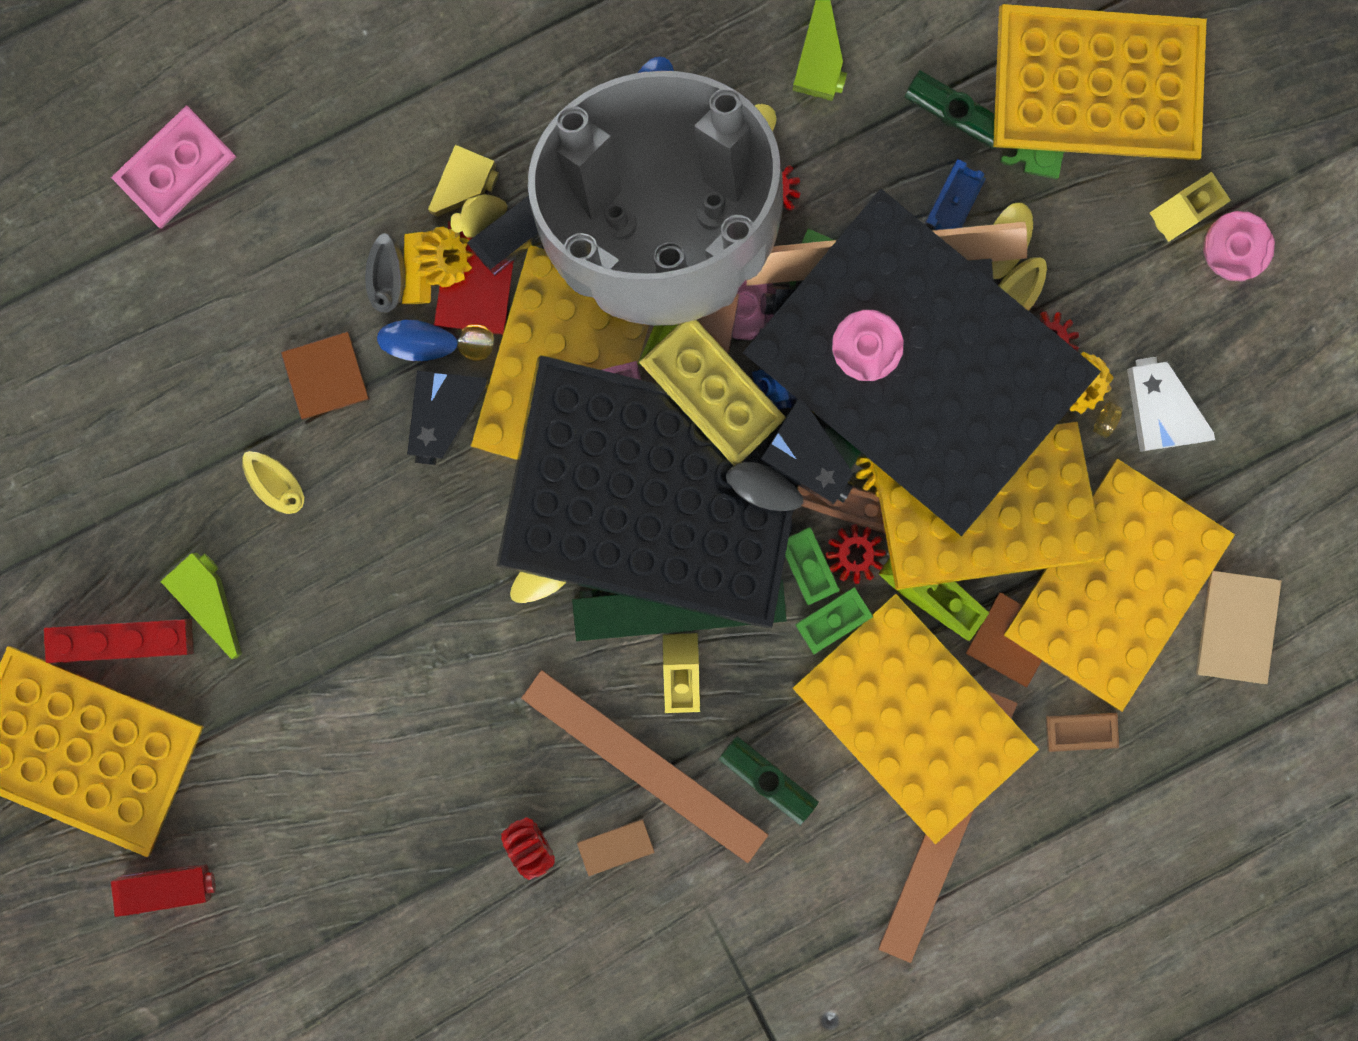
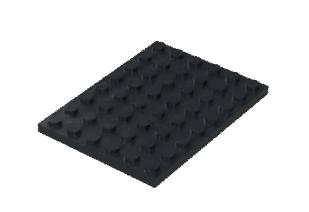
[743,188,1101,536]
[496,355,798,628]

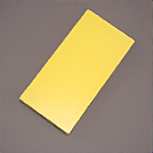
[639,320,786,466]

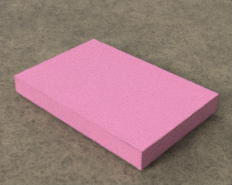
[111,105,236,229]

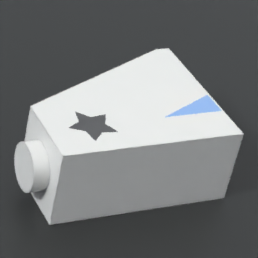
[1127,357,1215,452]

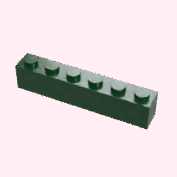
[572,579,787,641]

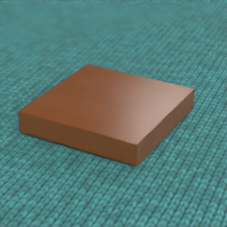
[281,332,369,420]
[965,592,1042,688]

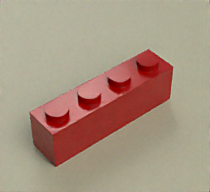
[44,619,194,663]

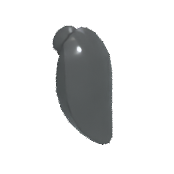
[365,233,406,313]
[726,462,803,511]

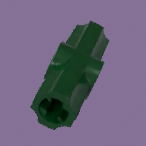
[904,70,996,150]
[718,736,819,826]

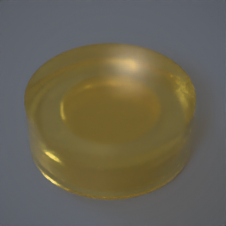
[458,325,494,361]
[1093,401,1122,438]

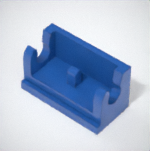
[925,159,986,231]

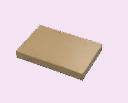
[1196,571,1282,684]

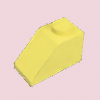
[428,145,499,216]
[1150,172,1231,242]
[663,633,700,713]

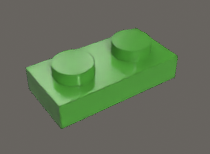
[785,527,840,605]
[795,587,873,654]

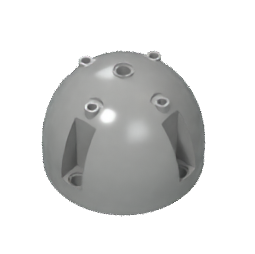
[528,71,783,326]

